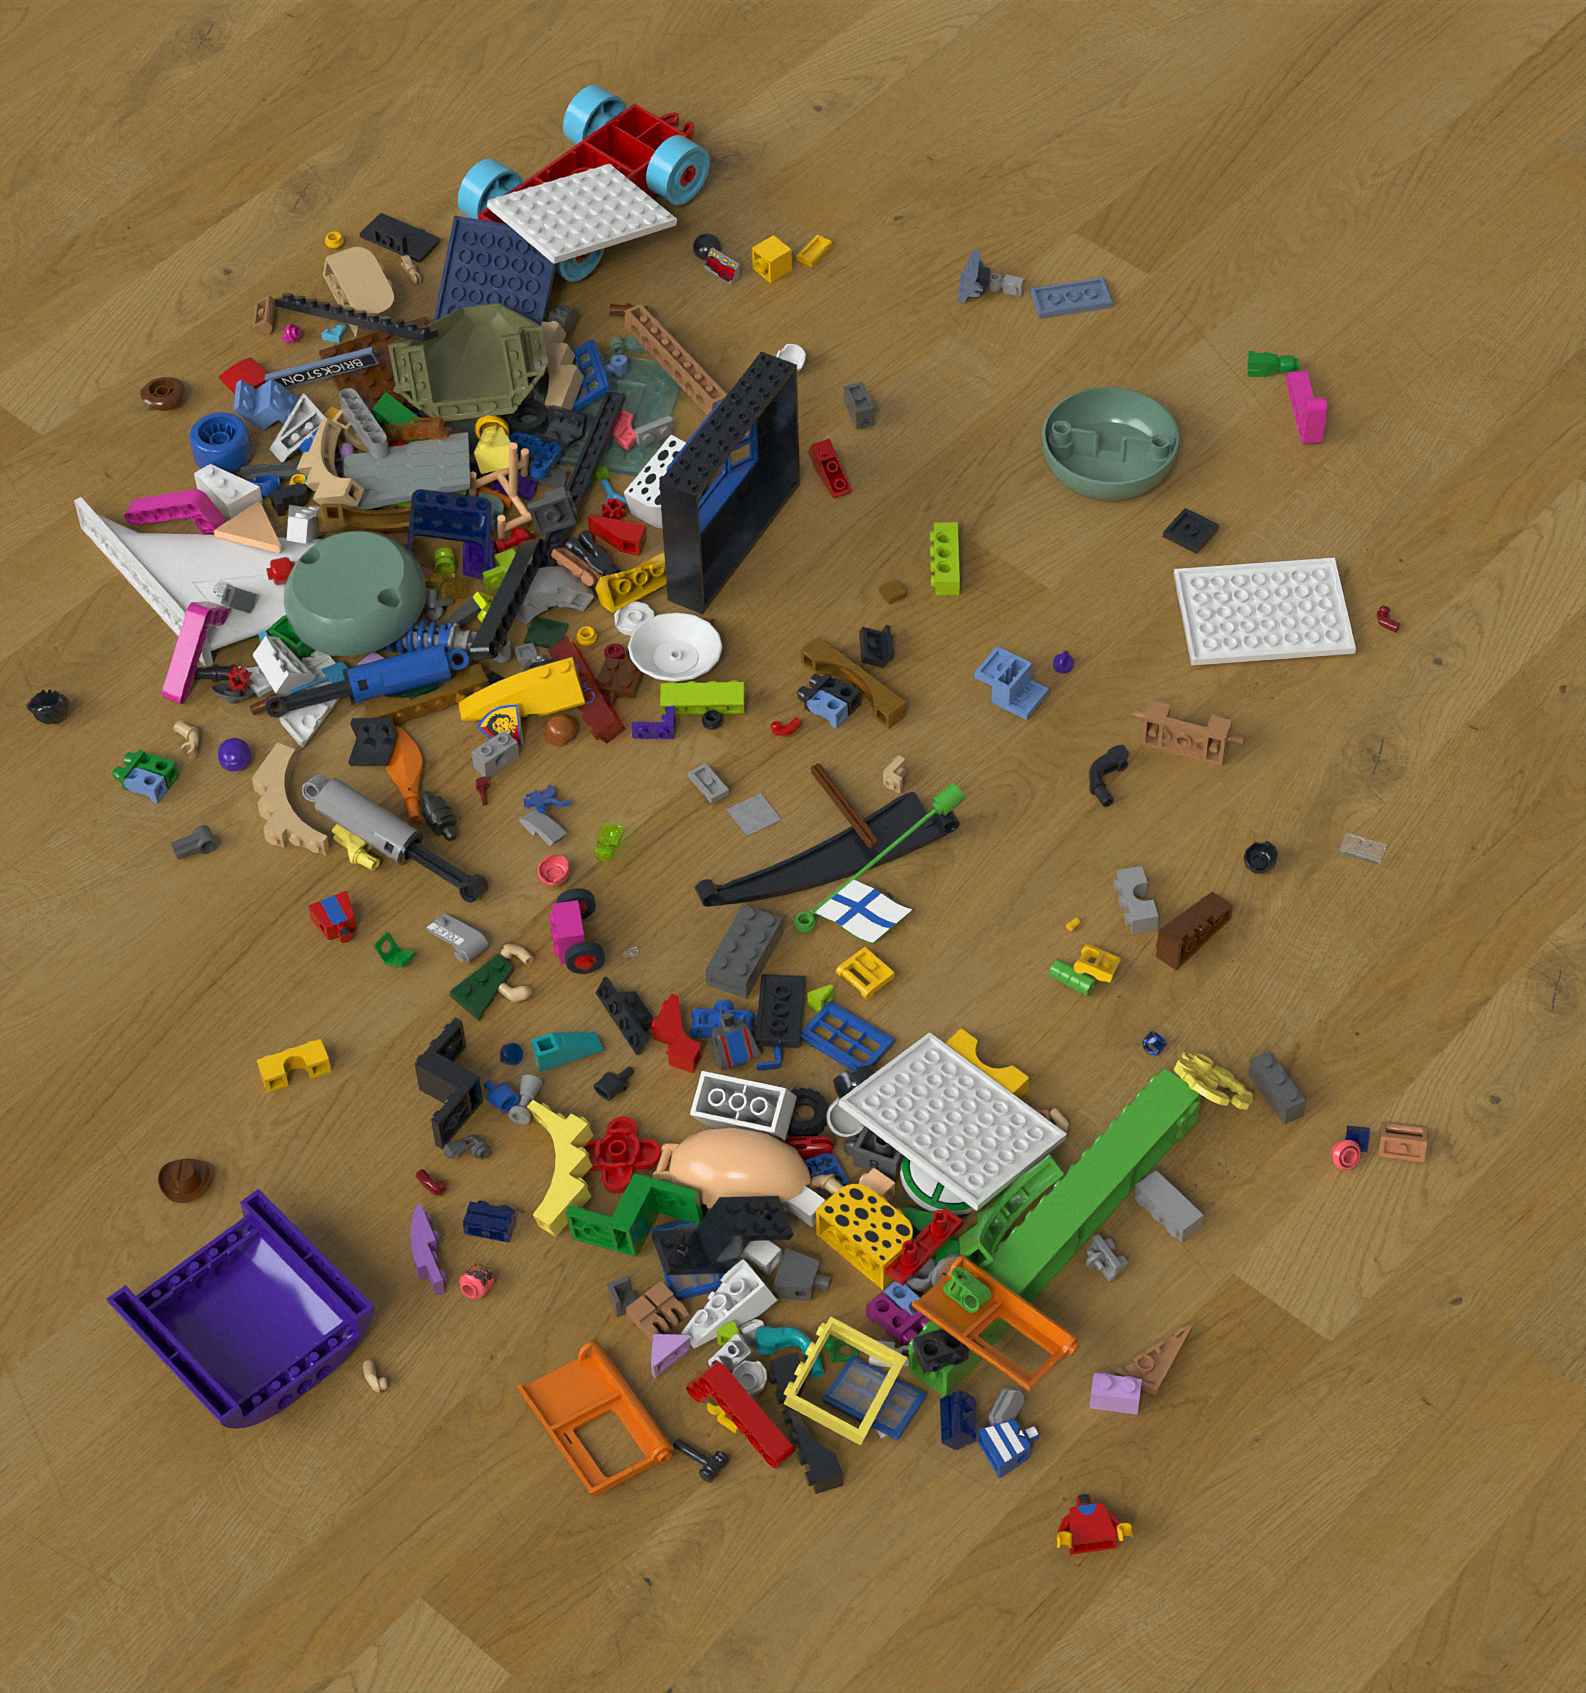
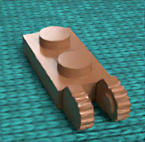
[551,548,602,586]

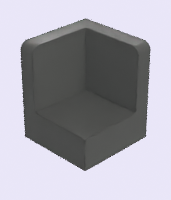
[221,584,257,613]
[607,1276,636,1317]

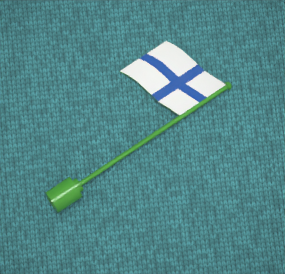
[809,783,966,944]

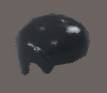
[693,233,721,260]
[1243,841,1278,874]

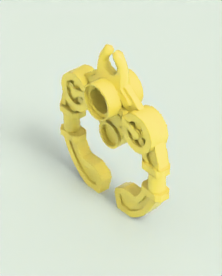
[1173,1052,1253,1110]

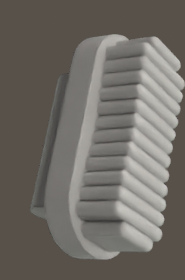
[988,1388,1025,1426]

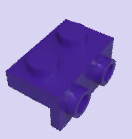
[463,538,495,580]

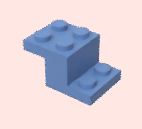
[233,379,300,431]
[974,646,1049,720]

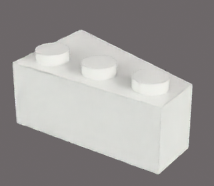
[270,393,326,462]

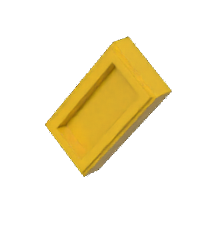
[796,234,833,267]

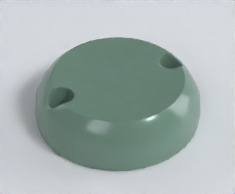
[1041,387,1179,501]
[284,531,426,656]

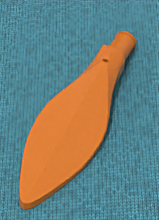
[386,726,423,823]

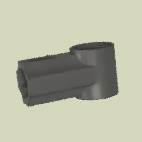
[171,825,218,860]

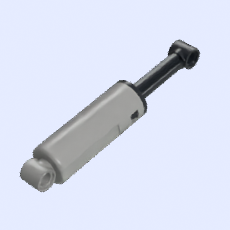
[302,774,489,903]

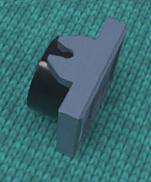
[958,250,990,303]

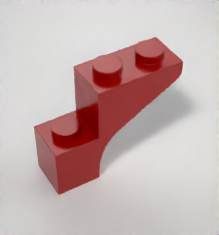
[651,993,703,1073]

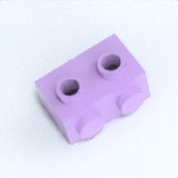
[1090,1372,1142,1415]

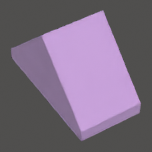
[651,1334,691,1379]

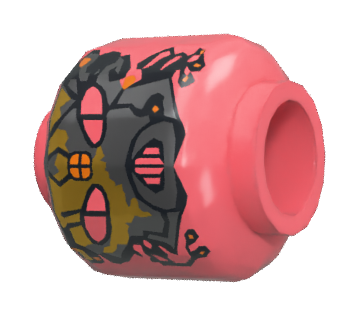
[459,1264,494,1299]

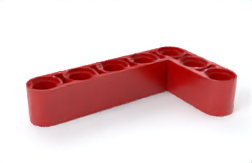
[686,1362,795,1469]

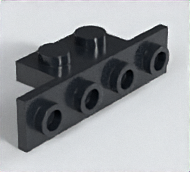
[595,977,654,1055]

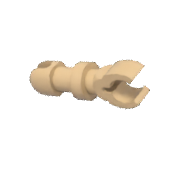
[400,255,422,284]

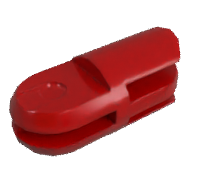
[784,1136,834,1159]

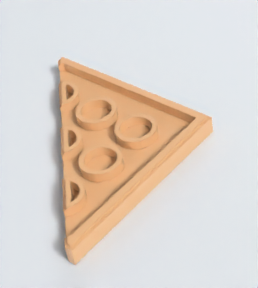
[214,501,281,553]

